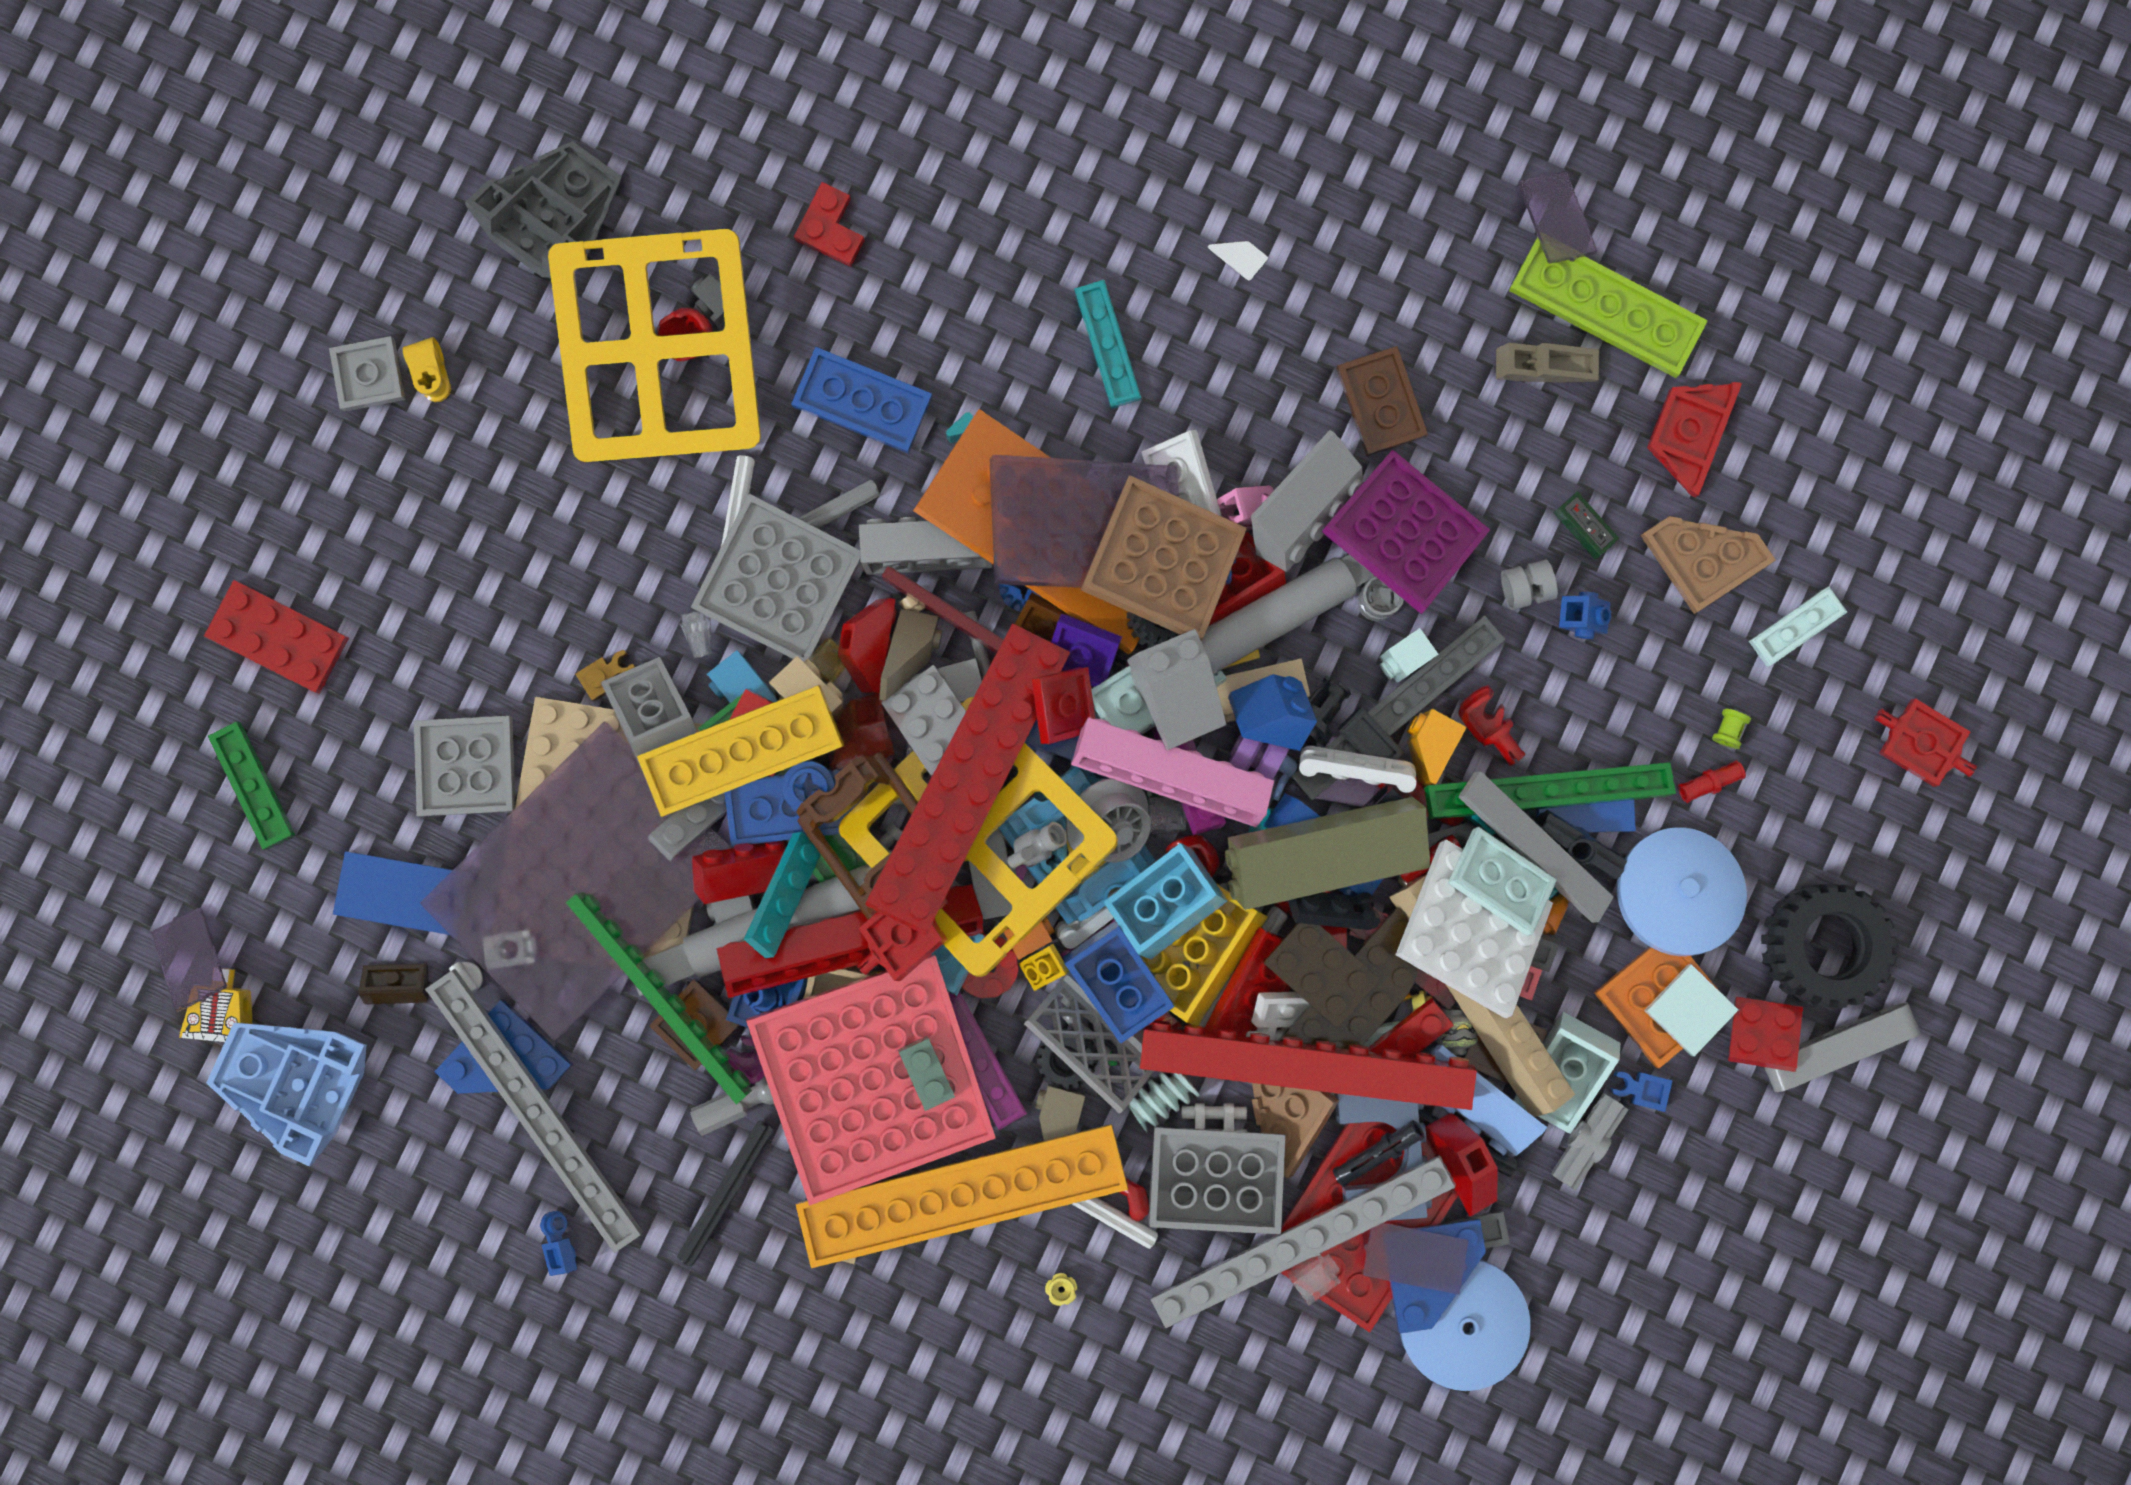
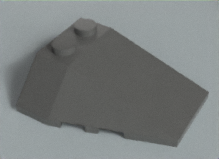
[465,141,622,278]

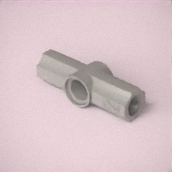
[1550,1093,1629,1191]

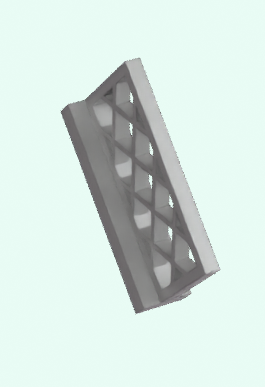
[1024,972,1154,1114]

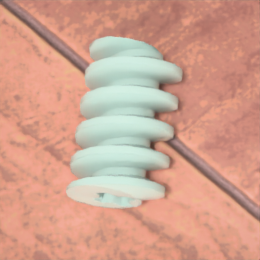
[1129,1072,1200,1132]

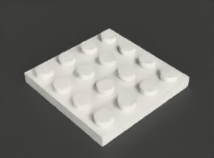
[1396,840,1553,1018]

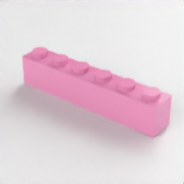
[1071,717,1274,827]

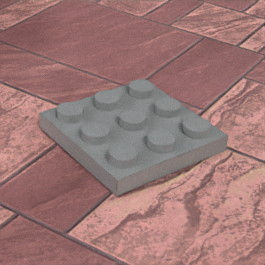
[414,716,516,817]

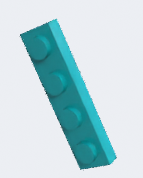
[744,831,821,958]

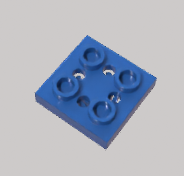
[726,978,808,1028]

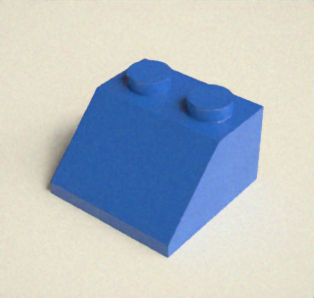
[1228,674,1317,751]

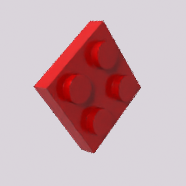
[1032,667,1096,744]
[1728,996,1803,1072]

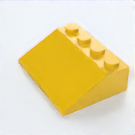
[1142,883,1268,1025]

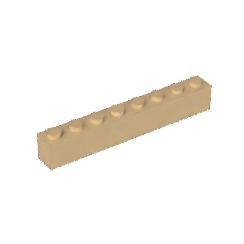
[1389,874,1575,1117]

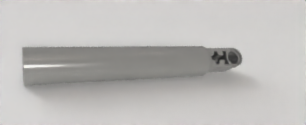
[1131,555,1375,701]
[635,864,871,996]

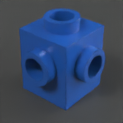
[1559,592,1611,639]

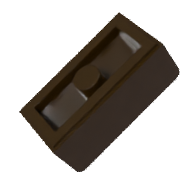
[358,963,428,1005]

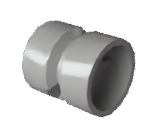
[1501,559,1558,610]
[1357,576,1404,621]

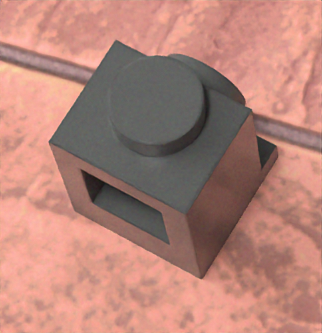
[690,274,725,330]

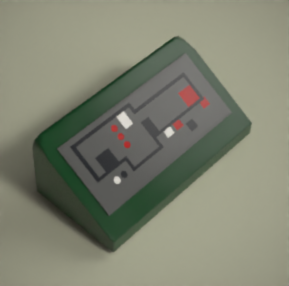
[1553,491,1620,559]

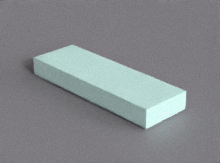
[1749,587,1847,667]

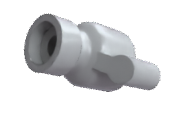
[1007,822,1067,868]

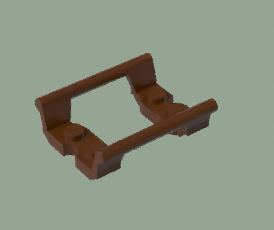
[796,752,918,920]

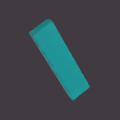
[1074,280,1141,409]

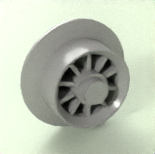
[1066,778,1151,863]

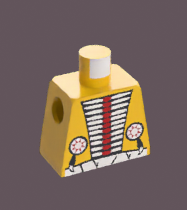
[179,968,253,1042]

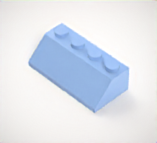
[1423,1043,1547,1156]

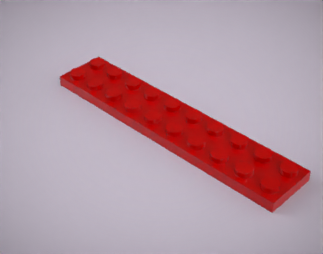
[865,623,1070,935]

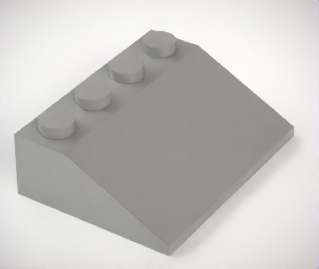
[1148,1127,1285,1235]

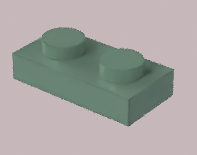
[898,1036,955,1111]

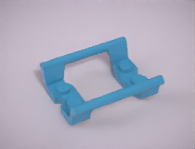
[998,765,1155,924]

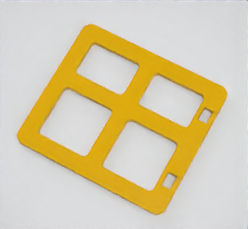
[548,229,761,462]
[839,697,1118,977]

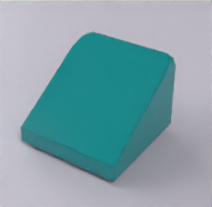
[946,412,973,443]

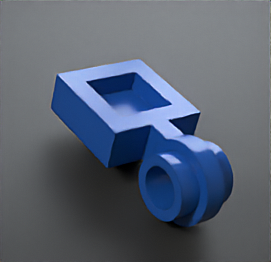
[540,1211,577,1276]

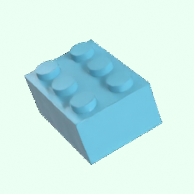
[1103,843,1228,959]

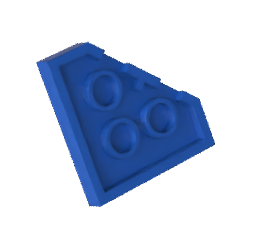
[434,999,573,1094]
[1382,1218,1486,1334]

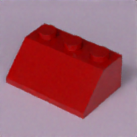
[1208,532,1286,626]

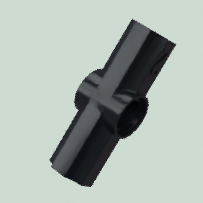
[1534,809,1627,882]

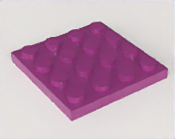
[1322,449,1490,614]

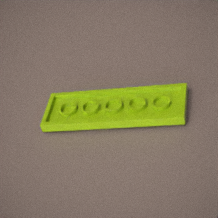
[1509,233,1708,378]

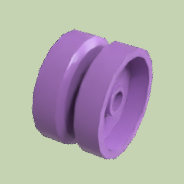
[1228,733,1289,780]

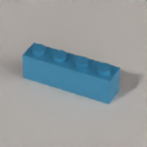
[707,650,808,761]

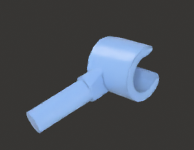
[1271,755,1297,801]

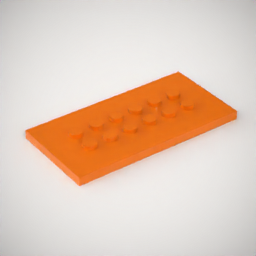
[913,409,1140,655]

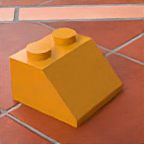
[1406,709,1467,787]

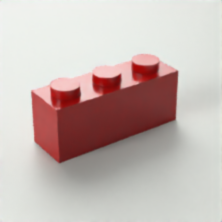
[692,840,788,904]

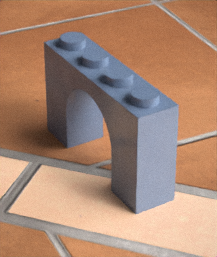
[1334,1093,1432,1221]

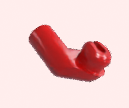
[1119,1178,1149,1221]

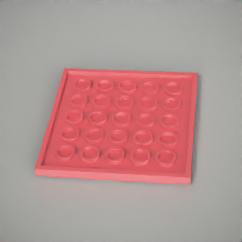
[746,954,996,1206]

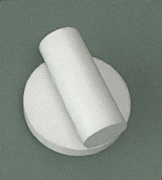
[449,962,483,993]

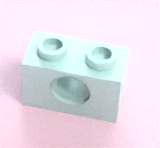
[1379,628,1439,683]

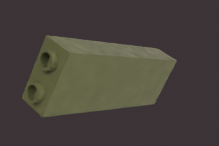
[1225,797,1430,910]

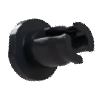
[1305,676,1351,748]

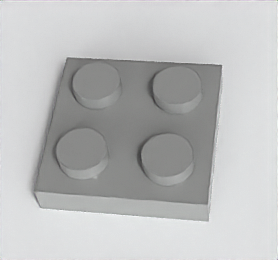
[329,336,406,412]

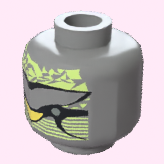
[1435,1006,1478,1055]

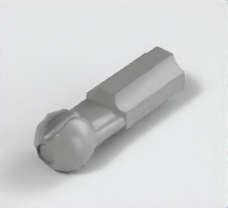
[690,1076,774,1136]

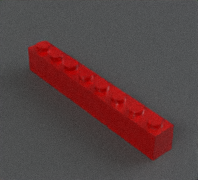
[716,884,983,998]

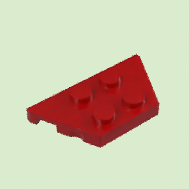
[1647,382,1742,498]

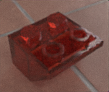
[829,693,895,771]

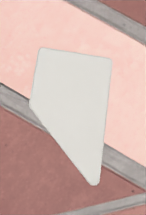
[1208,241,1268,281]

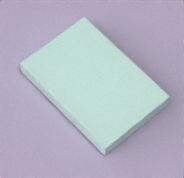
[1448,827,1557,936]

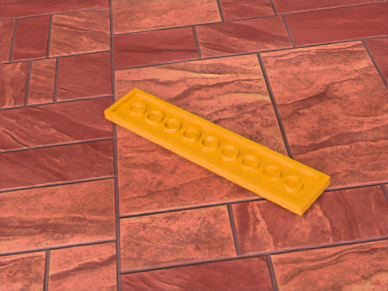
[795,1124,1128,1268]

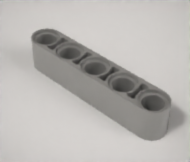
[1764,1002,1921,1092]

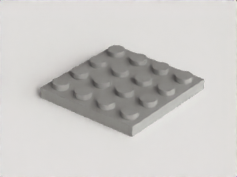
[691,493,860,662]

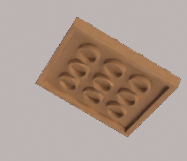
[1080,475,1247,641]

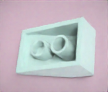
[1513,1012,1621,1134]

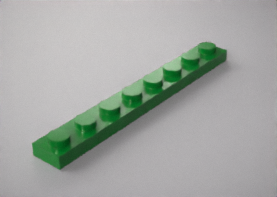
[1424,762,1676,820]
[566,892,752,1105]

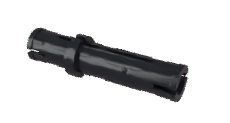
[1333,1120,1425,1187]

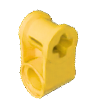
[402,337,451,402]

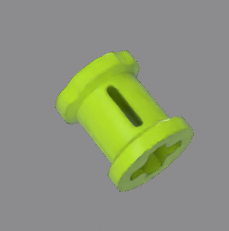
[1712,709,1751,749]

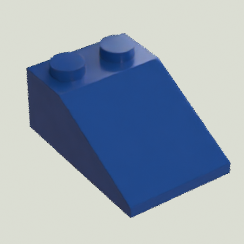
[1063,921,1175,1044]

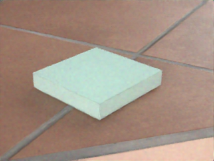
[1644,964,1738,1057]

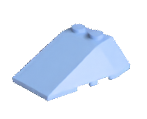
[206,1022,367,1166]

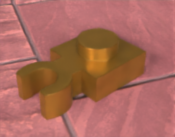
[575,650,636,702]

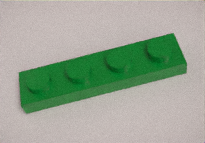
[208,722,296,850]

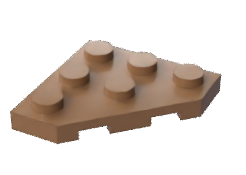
[1640,516,1776,614]
[1252,1083,1340,1178]

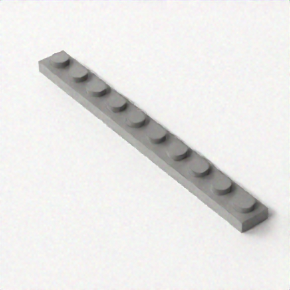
[425,969,643,1253]
[1150,1155,1456,1328]

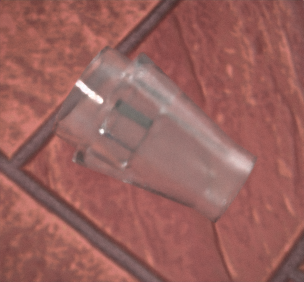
[679,612,712,658]

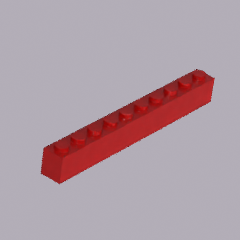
[1140,1021,1477,1110]

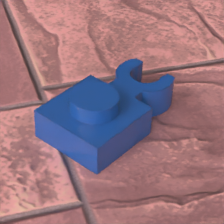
[1610,1071,1673,1112]

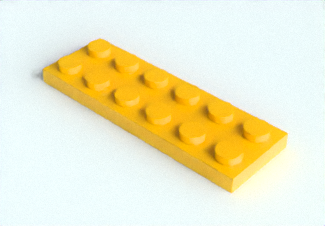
[637,685,844,817]

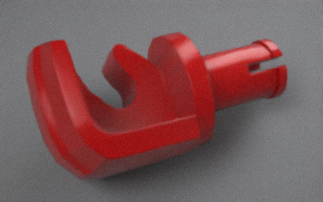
[1458,685,1526,766]

